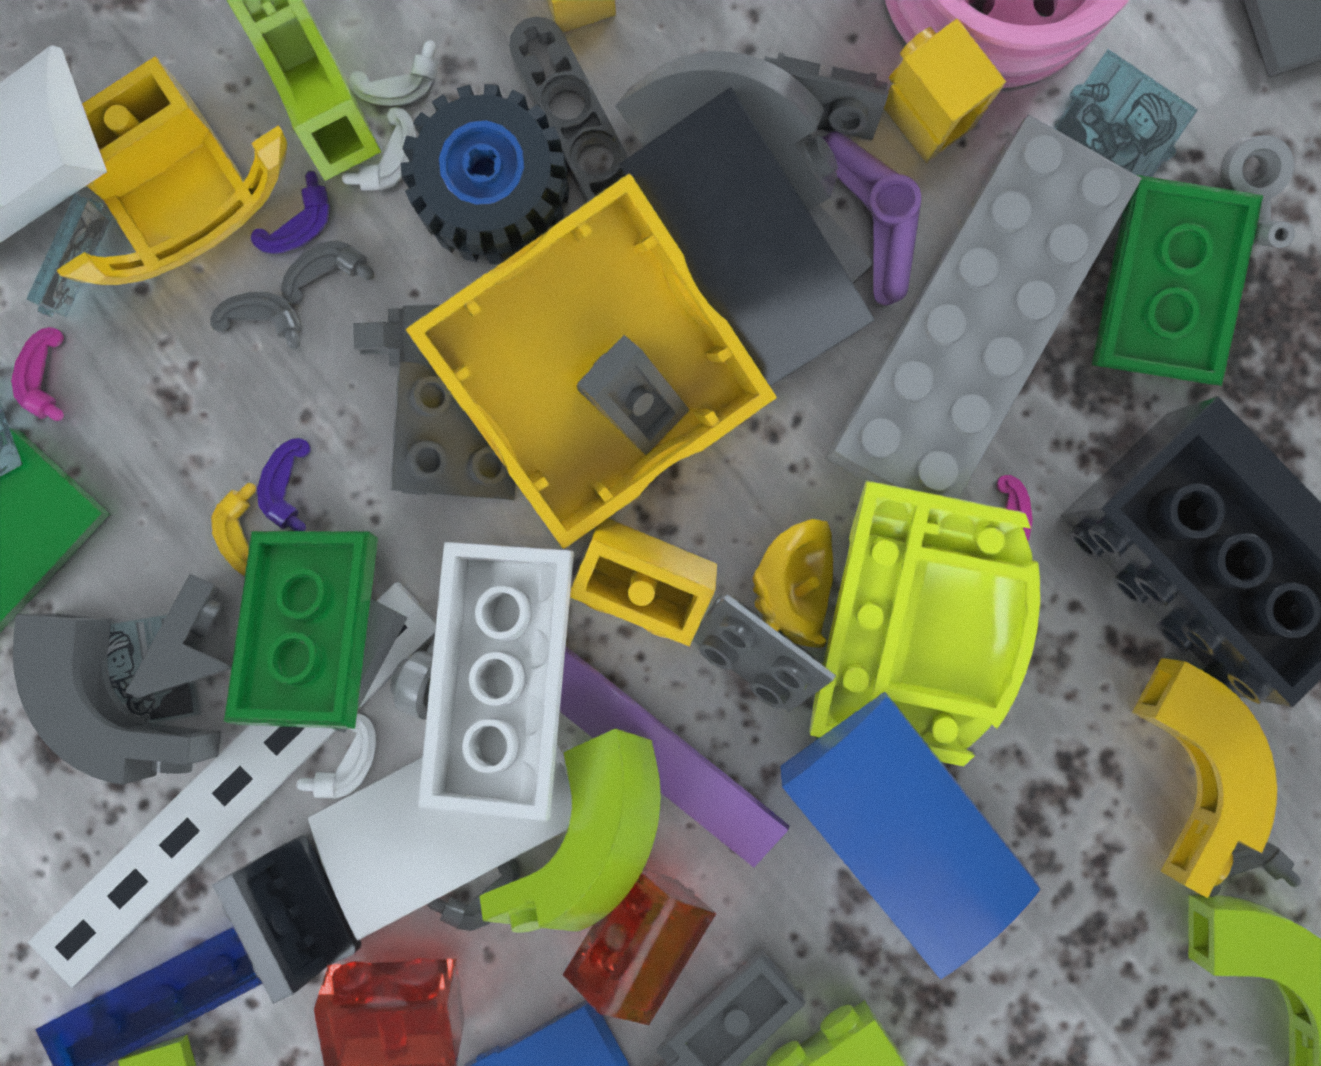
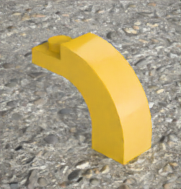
[1132,658,1277,898]

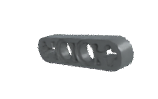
[509,16,628,203]

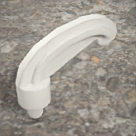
[349,40,439,107]
[342,107,416,191]
[297,713,377,799]

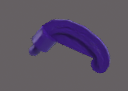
[251,170,330,254]
[257,438,311,531]

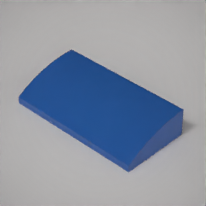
[780,692,1041,980]

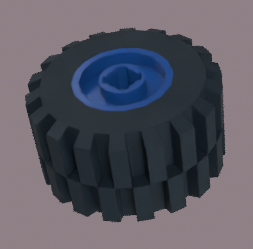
[401,84,569,264]

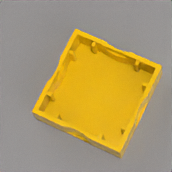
[405,173,777,550]

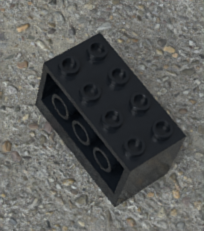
[1061,396,1321,708]

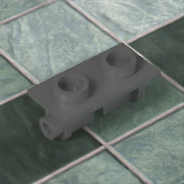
[764,52,889,140]

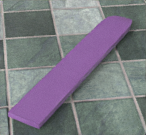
[560,646,790,867]

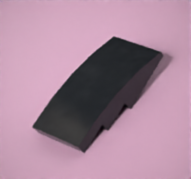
[619,87,876,387]

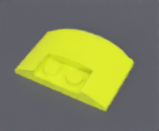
[809,480,1040,767]

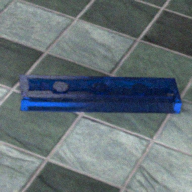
[35,925,263,1066]

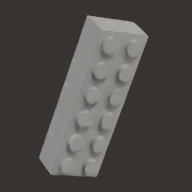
[825,114,1142,499]

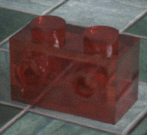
[562,867,717,1025]
[313,958,465,1066]

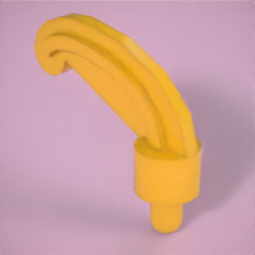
[211,482,256,576]

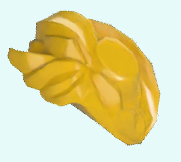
[752,519,834,648]

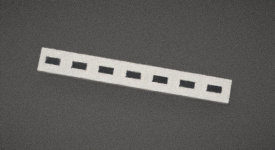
[27,582,436,989]

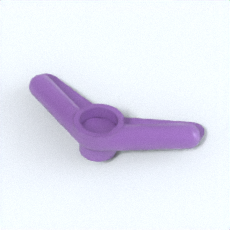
[822,131,921,306]

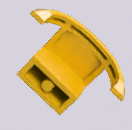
[57,56,288,285]

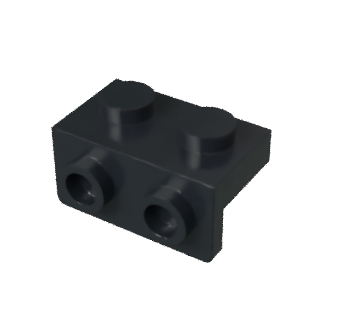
[212,835,362,1004]

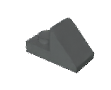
[577,335,689,455]
[125,573,232,698]

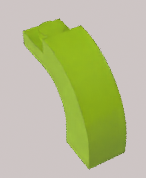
[226,0,381,181]
[479,728,661,933]
[1188,894,1321,1066]

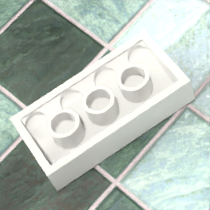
[0,45,107,243]
[418,542,574,821]
[308,745,572,941]

